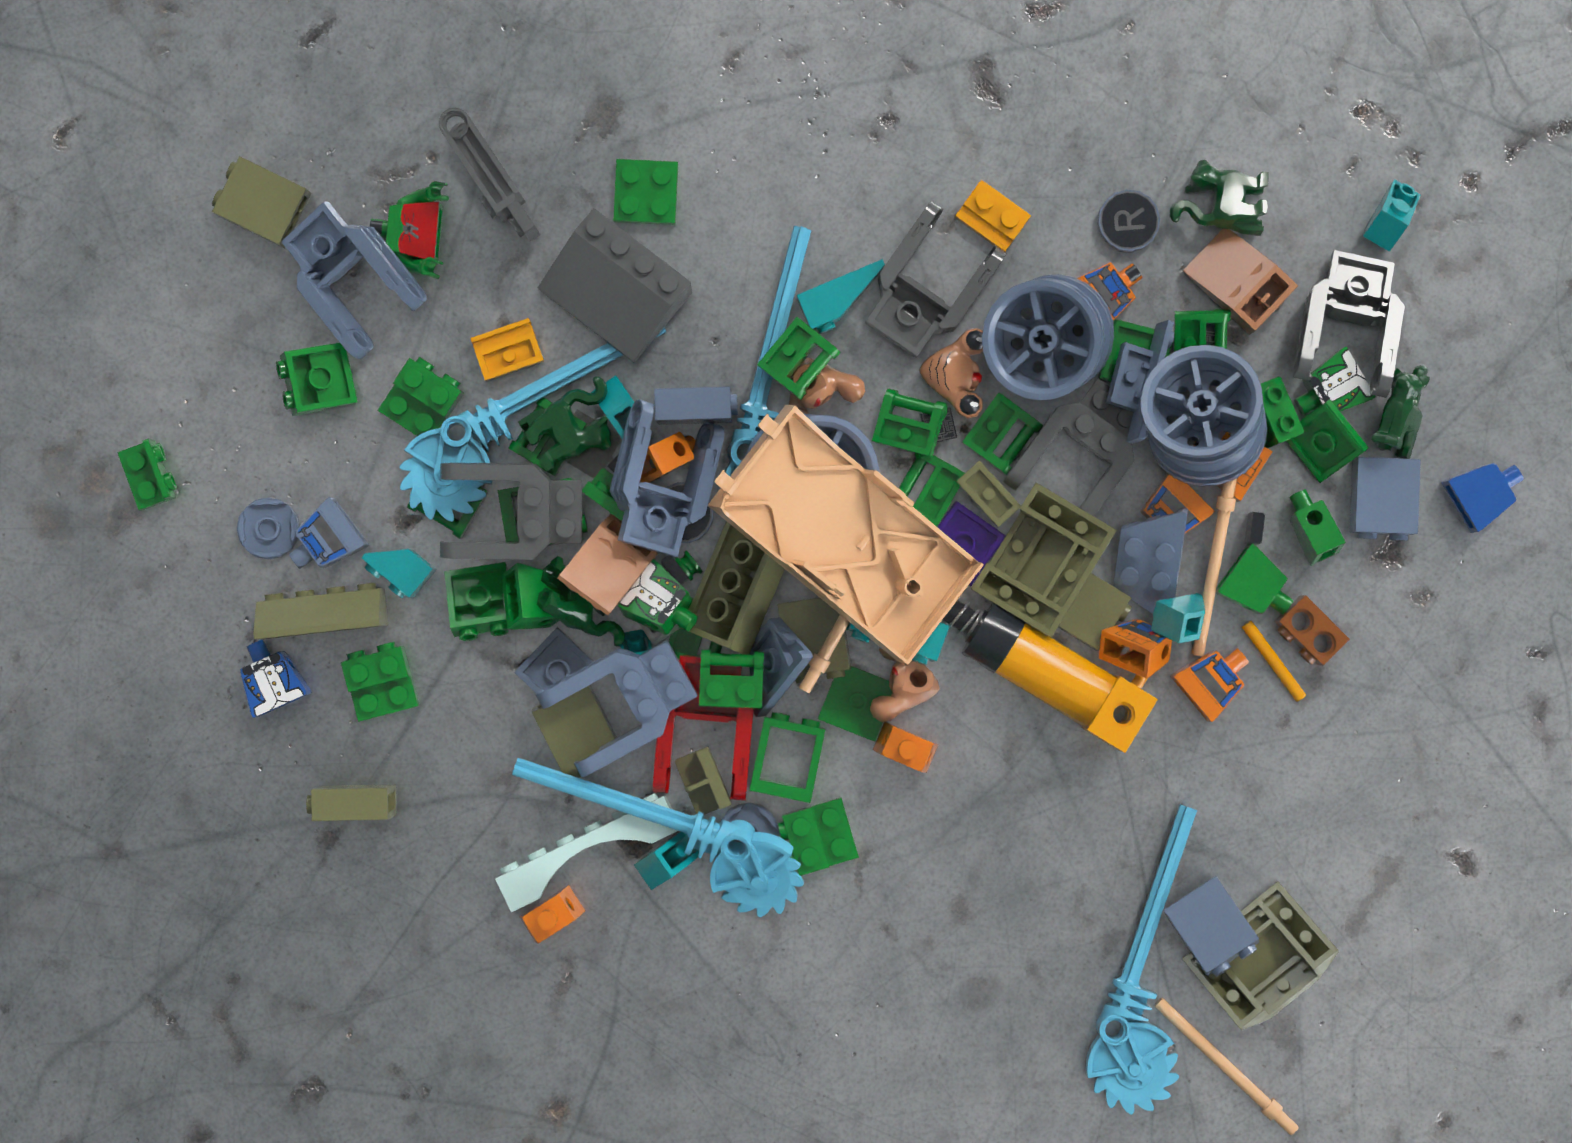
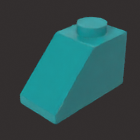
[634,831,705,890]

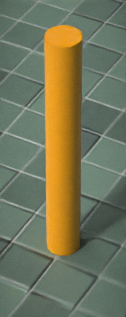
[1241,620,1306,702]

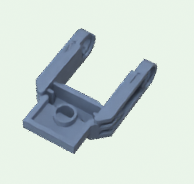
[281,201,427,359]
[610,399,725,557]
[536,640,698,777]

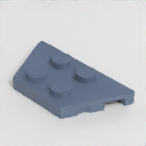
[1113,508,1188,614]
[749,617,813,717]

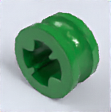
[674,550,703,581]

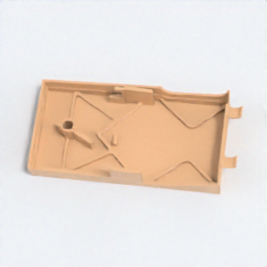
[707,405,984,665]

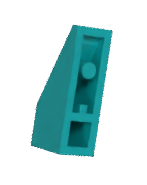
[796,259,885,334]

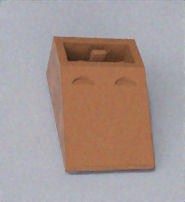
[1183,229,1298,335]
[557,513,658,616]

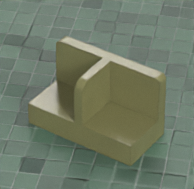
[956,460,1021,528]
[675,746,732,815]

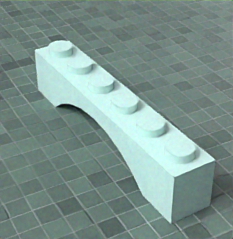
[495,793,678,913]

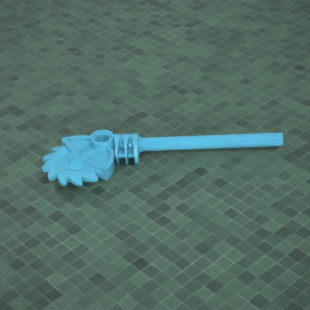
[724,225,812,476]
[399,328,666,522]
[512,758,804,917]
[1086,804,1197,1115]

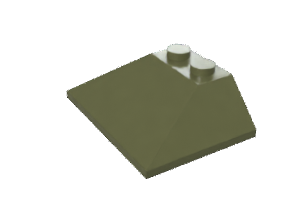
[971,483,1117,638]
[1182,881,1339,1031]

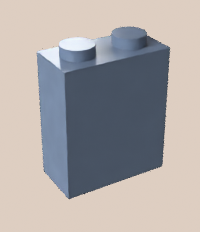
[654,387,738,425]
[1349,457,1421,541]
[1164,876,1259,977]

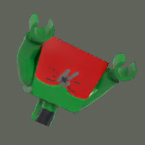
[370,181,449,279]

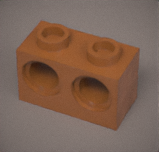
[1274,595,1350,666]

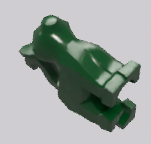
[1170,160,1269,236]
[1371,365,1430,459]
[518,376,612,474]
[537,556,625,647]

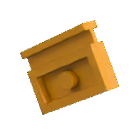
[955,179,1031,252]
[470,318,544,382]

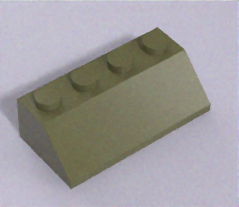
[682,521,785,654]
[253,583,389,639]

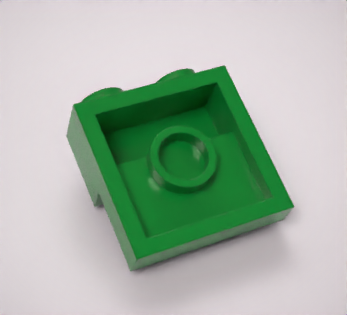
[276,343,358,416]
[377,357,464,436]
[444,562,509,641]
[341,642,420,722]
[778,797,859,876]

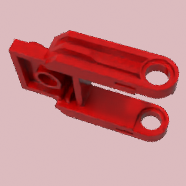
[653,655,754,801]

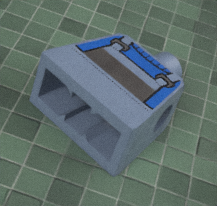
[289,497,369,569]

